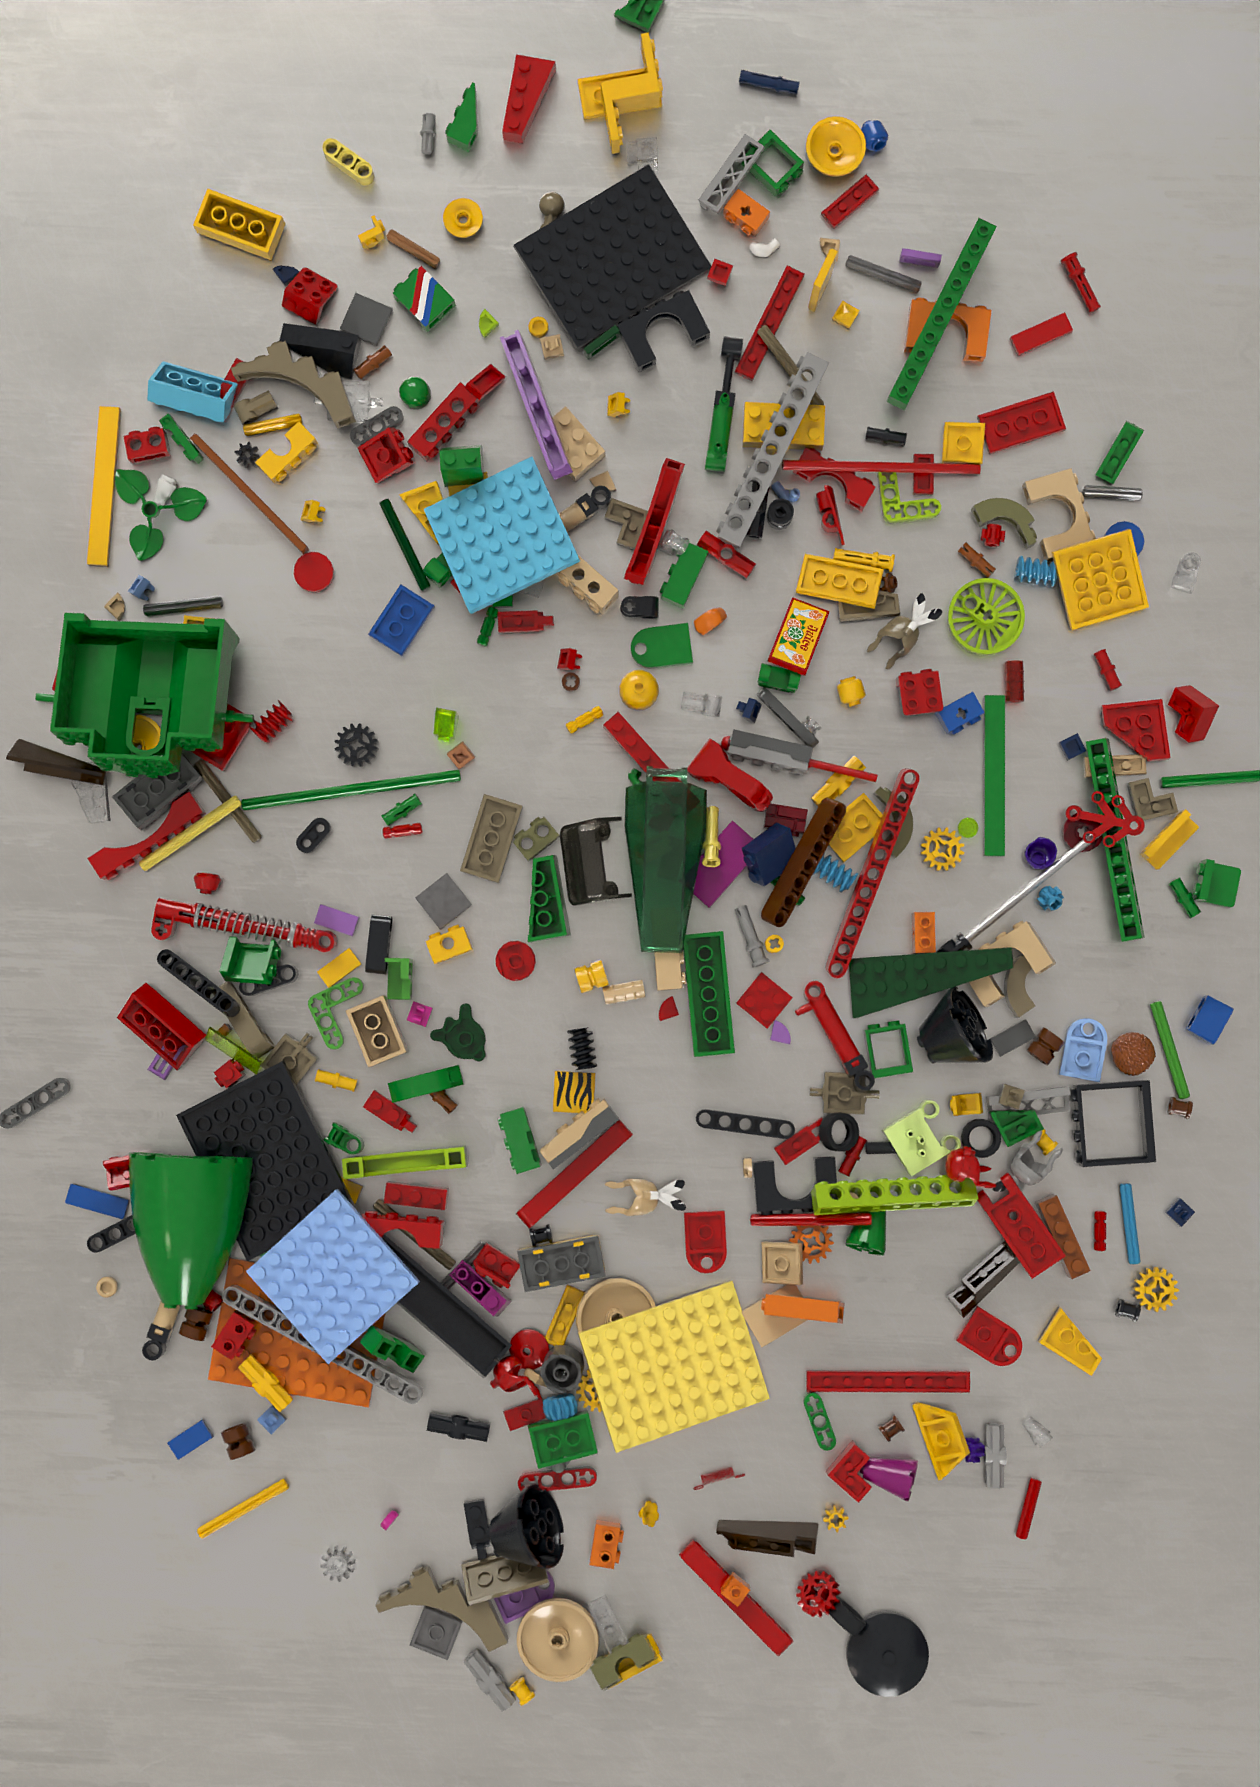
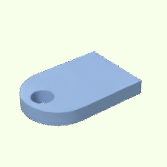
[1058,1018,1107,1082]

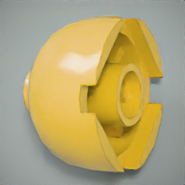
[619,670,659,710]

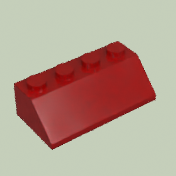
[117,982,207,1071]

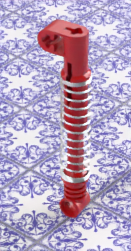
[151,898,337,952]

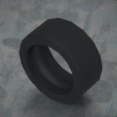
[819,1113,859,1152]
[961,1119,1001,1158]
[829,1597,866,1637]

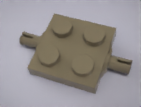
[260,1032,318,1086]
[810,1072,880,1114]

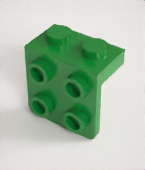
[1193,859,1241,908]

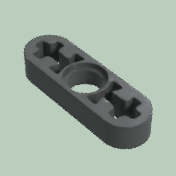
[350,406,404,446]

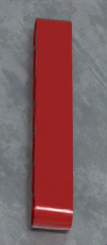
[516,1119,633,1229]
[679,1540,794,1656]

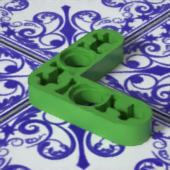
[308,977,364,1049]

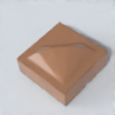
[447,741,475,769]

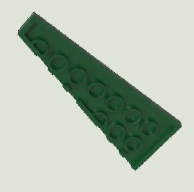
[849,947,1014,1018]

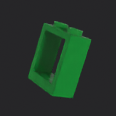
[741,130,804,196]
[863,1020,913,1078]

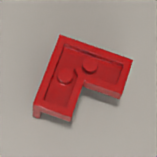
[1168,685,1219,743]
[826,1440,872,1503]

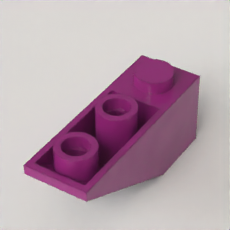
[449,1260,511,1317]

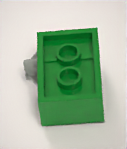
[528,1410,598,1473]

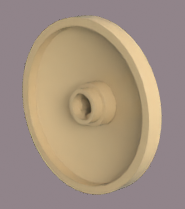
[576,1278,656,1333]
[517,1598,599,1682]

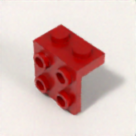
[281,268,337,325]
[896,669,943,716]

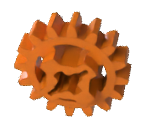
[789,1225,834,1264]

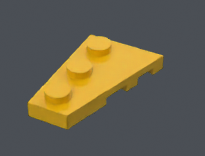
[399,481,443,545]

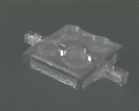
[314,380,383,422]

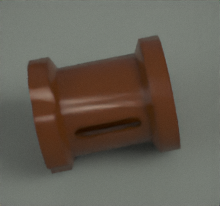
[1167,1097,1193,1119]
[878,1415,905,1442]

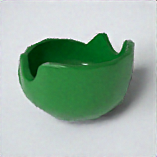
[399,376,431,409]

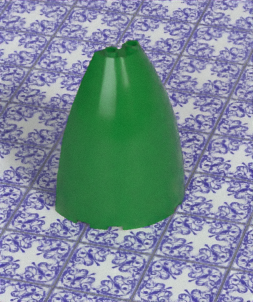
[129,1152,253,1309]

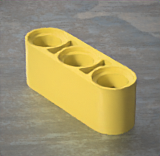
[322,138,374,185]

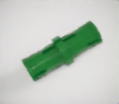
[381,793,422,826]
[1169,877,1201,918]

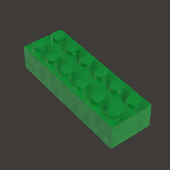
[682,931,735,1057]

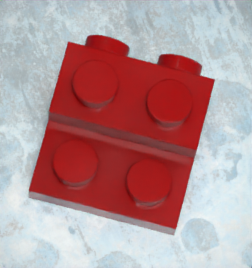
[358,427,414,483]

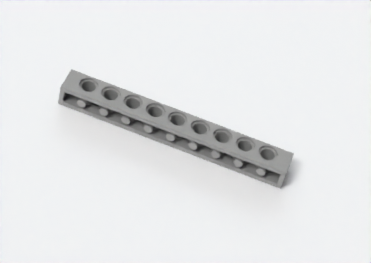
[716,352,829,548]

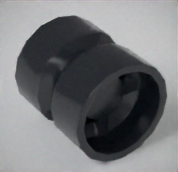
[767,498,794,530]

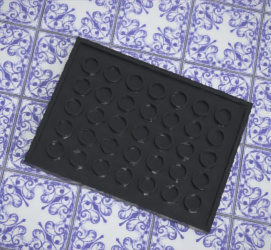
[513,164,711,349]
[176,1061,356,1261]

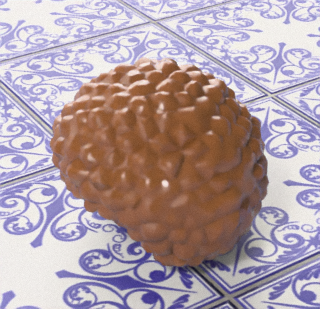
[1111,1032,1156,1076]

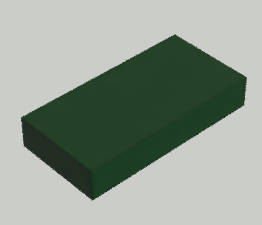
[583,325,620,359]

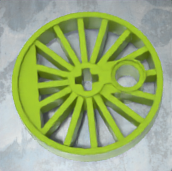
[948,578,1025,655]

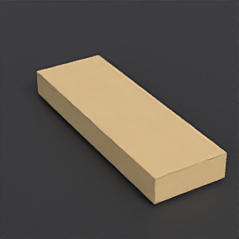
[1084,754,1147,778]

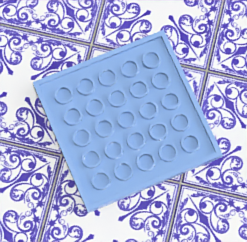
[246,1189,420,1364]

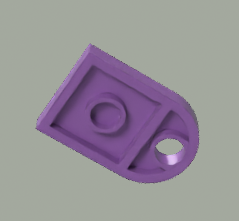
[494,1569,555,1624]

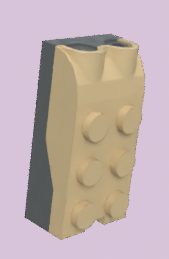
[539,1098,619,1169]

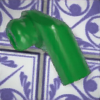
[628,768,649,794]

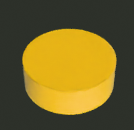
[528,317,549,338]

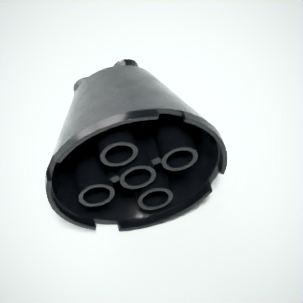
[917,986,993,1064]
[486,1484,564,1569]

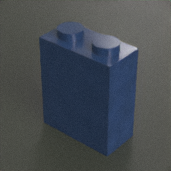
[742,822,796,887]

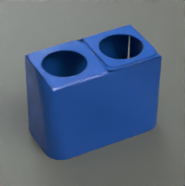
[1186,995,1234,1045]

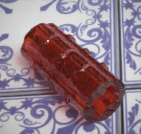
[1005,660,1025,703]

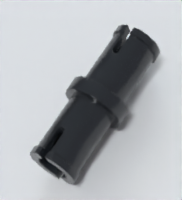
[865,426,907,446]

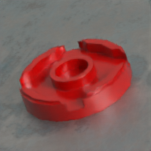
[293,552,334,592]
[495,941,536,981]

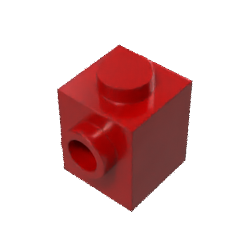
[214,1059,246,1088]

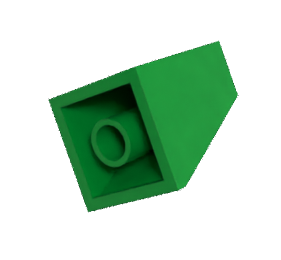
[439,445,484,487]

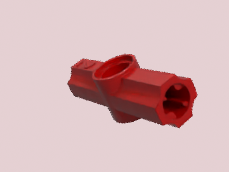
[696,530,756,579]

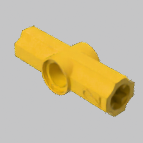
[811,756,866,806]
[238,1354,293,1412]

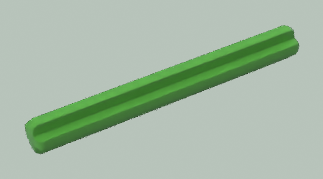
[1150,1001,1190,1099]

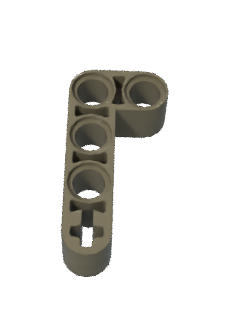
[212,981,275,1059]

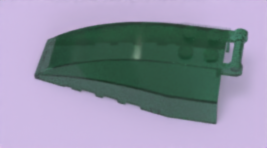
[624,766,707,953]

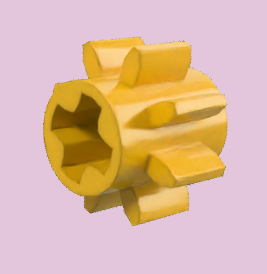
[823,1505,849,1532]

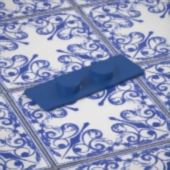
[65,1184,129,1219]

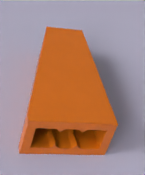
[761,1294,845,1324]

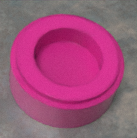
[380,1510,399,1531]

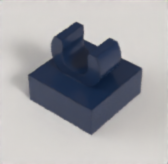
[736,698,762,723]
[1165,1198,1195,1227]

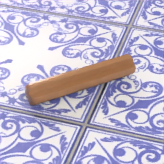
[386,229,440,268]

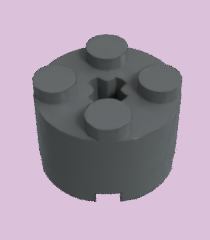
[541,1345,584,1393]

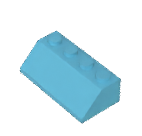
[147,361,238,422]

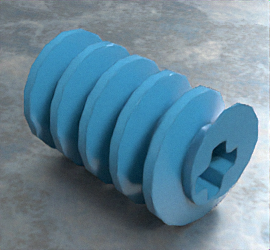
[1014,556,1057,587]
[813,853,858,892]

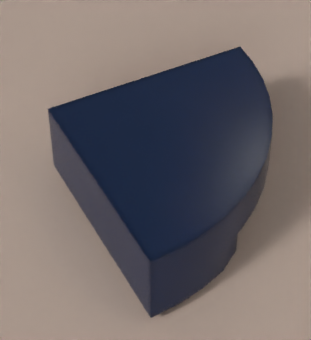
[273,265,299,286]

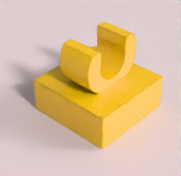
[607,392,630,417]
[300,500,326,523]

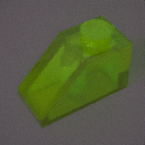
[433,708,459,742]

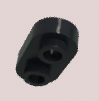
[296,818,331,853]

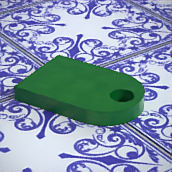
[631,623,693,669]

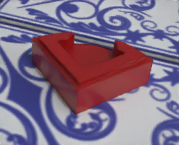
[659,996,679,1021]

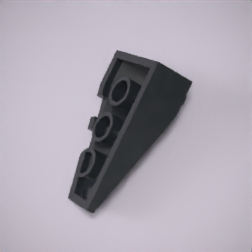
[279,323,361,380]

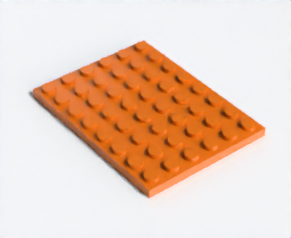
[208,1257,386,1408]

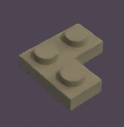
[605,498,648,550]
[1128,778,1178,821]

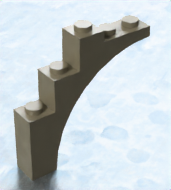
[231,341,356,429]
[375,1566,508,1652]

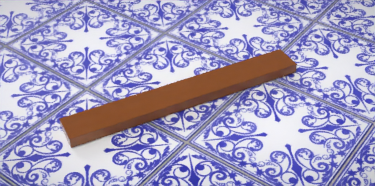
[190,433,309,554]

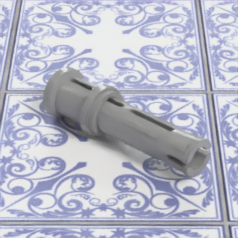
[735,905,769,967]

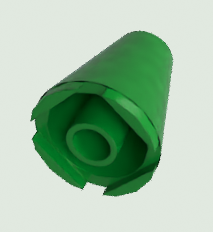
[846,1211,886,1256]

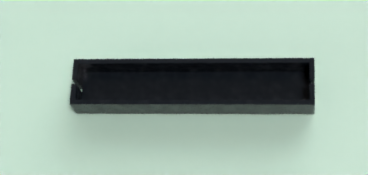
[361,1214,512,1378]

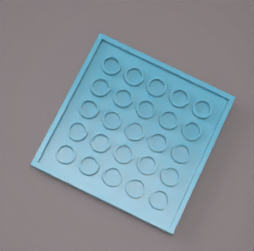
[424,456,580,614]

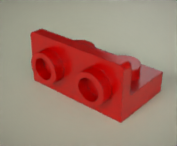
[473,1242,520,1289]

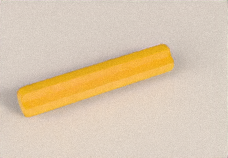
[243,414,302,436]

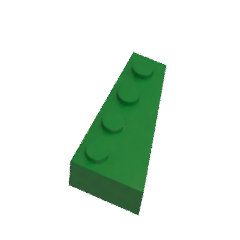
[528,855,571,942]

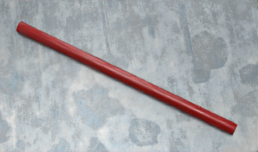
[782,460,981,474]

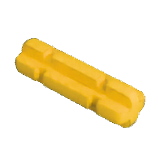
[566,706,603,733]

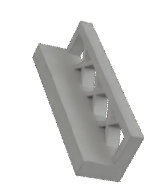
[698,134,765,214]
[986,1086,1070,1121]

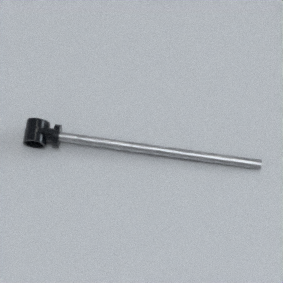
[937,833,1101,953]

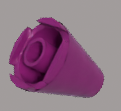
[860,1458,918,1501]

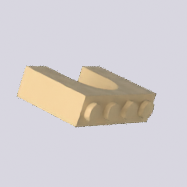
[1022,468,1096,561]
[969,921,1056,1007]

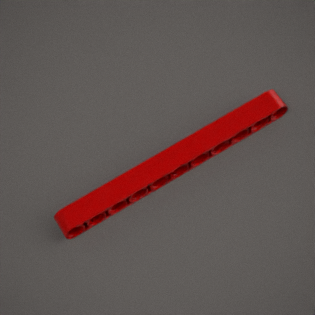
[825,768,920,978]

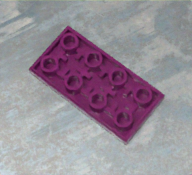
[679,820,753,908]

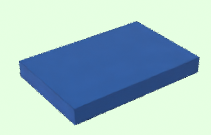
[368,584,435,656]

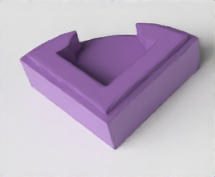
[770,1020,791,1044]

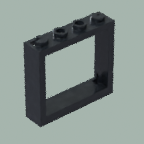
[1070,1080,1156,1167]

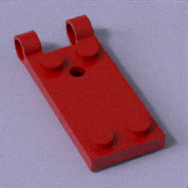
[977,1172,1066,1279]

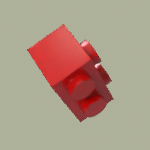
[211,1310,257,1360]

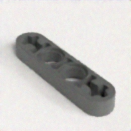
[756,687,819,748]
[0,1078,70,1129]

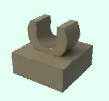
[998,1084,1025,1110]

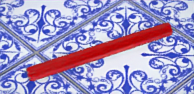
[750,1213,872,1226]

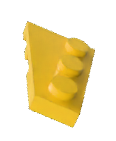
[1038,1307,1102,1376]

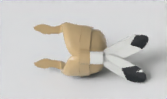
[605,1179,686,1216]

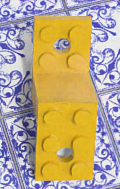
[601,32,663,154]

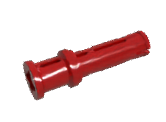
[1061,252,1101,313]

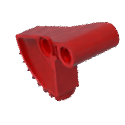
[685,738,773,812]

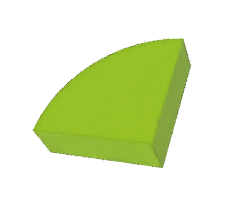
[479,309,499,338]

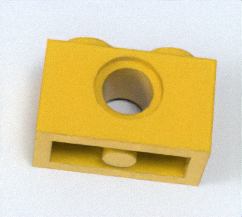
[425,924,473,964]

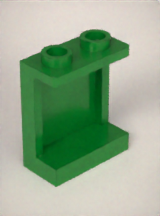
[219,936,282,985]

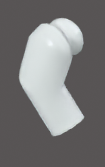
[749,238,780,257]

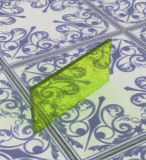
[205,1027,262,1074]

